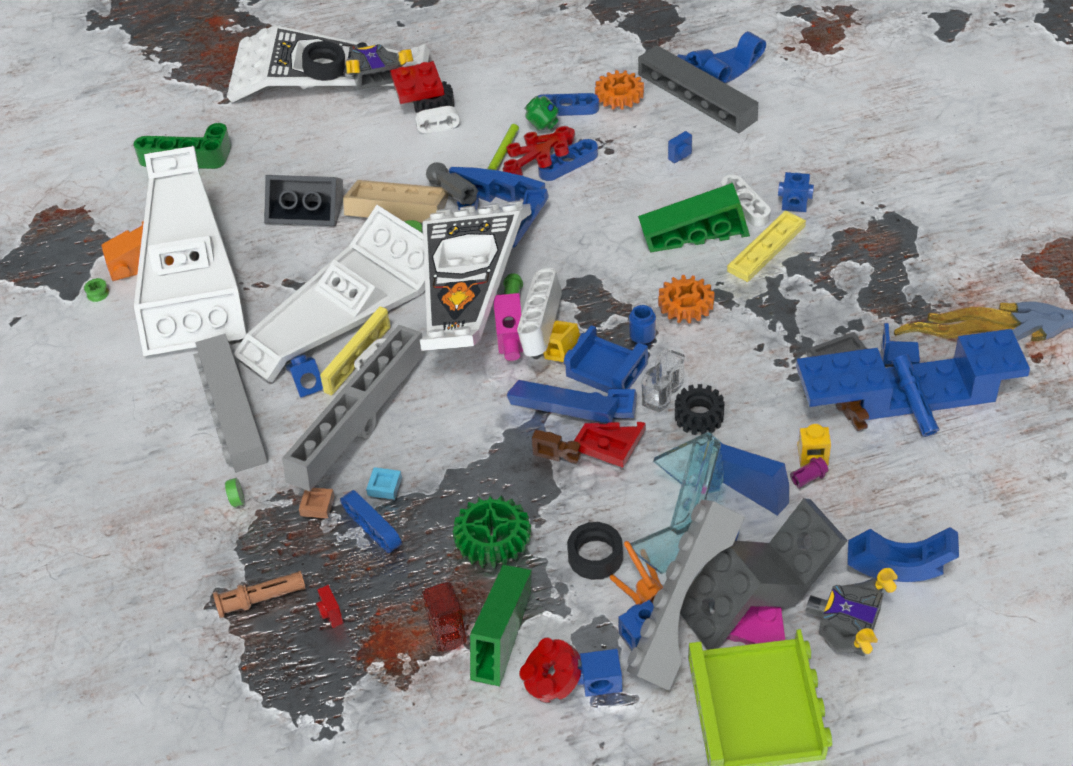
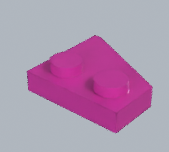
[726,606,785,645]

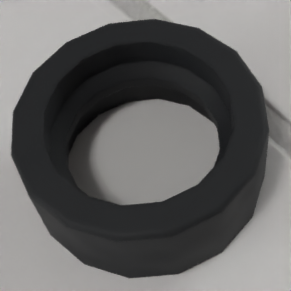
[302,41,345,81]
[567,522,623,580]

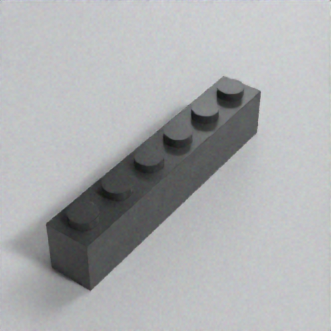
[638,45,759,133]

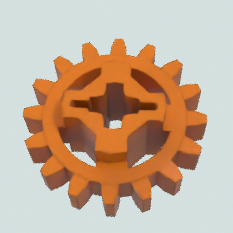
[595,70,644,110]
[658,275,714,323]

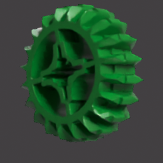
[453,495,532,568]

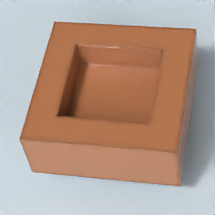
[299,488,335,519]

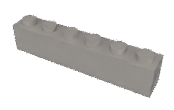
[193,333,267,473]

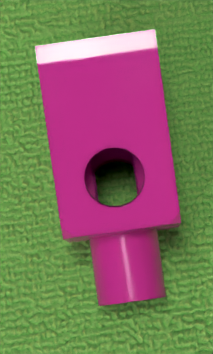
[494,293,523,361]

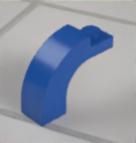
[848,527,959,582]

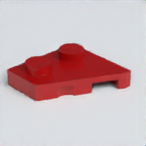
[574,422,646,468]

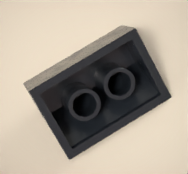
[264,175,343,226]

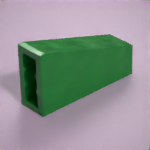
[470,564,532,687]

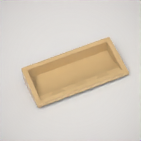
[343,180,448,223]

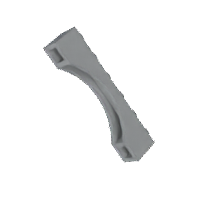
[626,500,745,691]

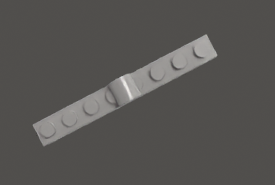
[282,325,423,491]

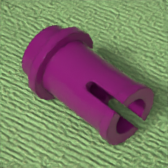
[790,457,829,489]

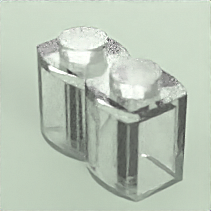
[642,348,685,412]

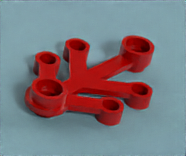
[503,126,575,176]

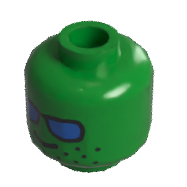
[524,96,559,130]

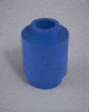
[629,305,656,344]

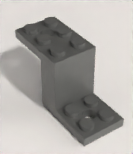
[680,498,848,650]

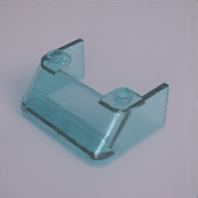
[630,432,724,574]

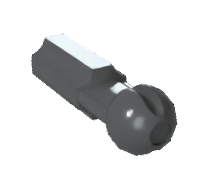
[426,162,478,205]

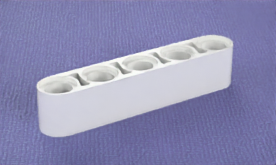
[517,267,562,356]

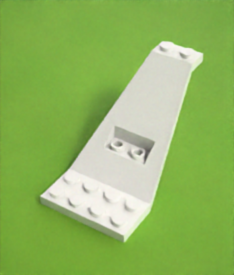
[134,146,247,356]

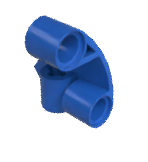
[677,31,767,83]

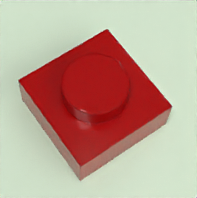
[316,585,344,628]

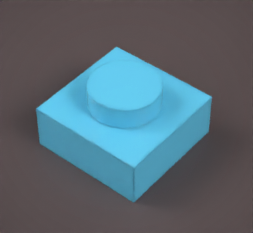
[366,467,402,500]

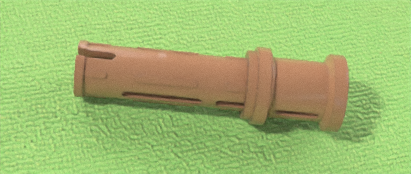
[213,571,306,618]

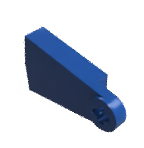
[700,438,789,516]

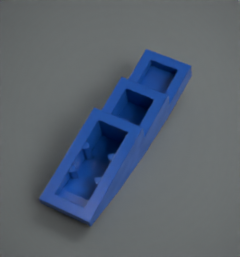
[449,167,545,203]

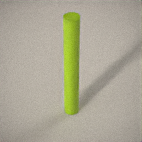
[487,124,519,170]

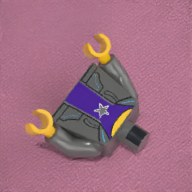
[344,42,414,90]
[806,568,898,656]

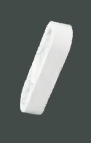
[721,175,771,227]

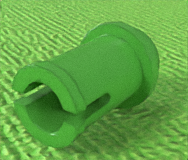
[503,273,523,294]

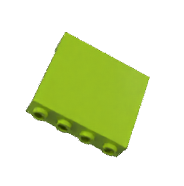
[688,629,832,766]

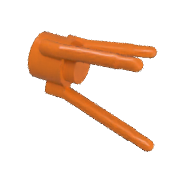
[610,541,663,605]

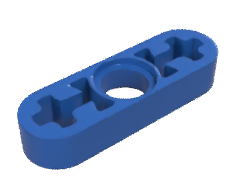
[538,93,599,116]
[538,139,598,181]
[340,490,402,553]

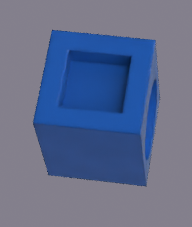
[577,649,622,697]

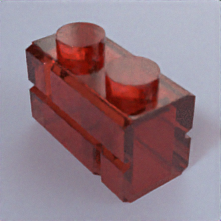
[422,582,467,652]

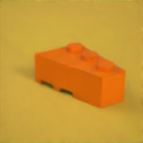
[101,221,174,281]

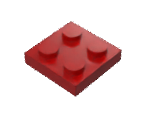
[390,61,444,104]

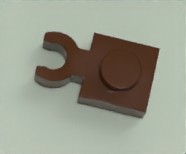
[835,400,869,431]
[532,429,581,463]

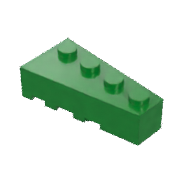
[638,183,750,253]

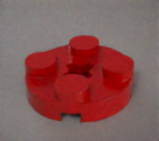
[519,637,581,703]

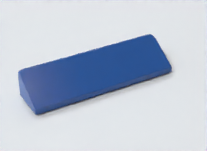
[507,380,620,423]

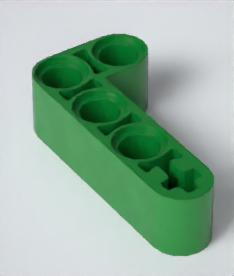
[133,123,231,169]

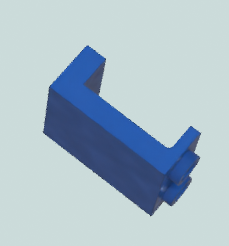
[564,325,648,393]

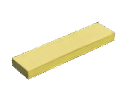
[727,210,806,282]
[320,306,391,396]

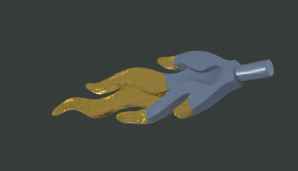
[894,302,1073,342]

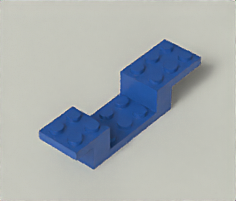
[796,329,1030,420]

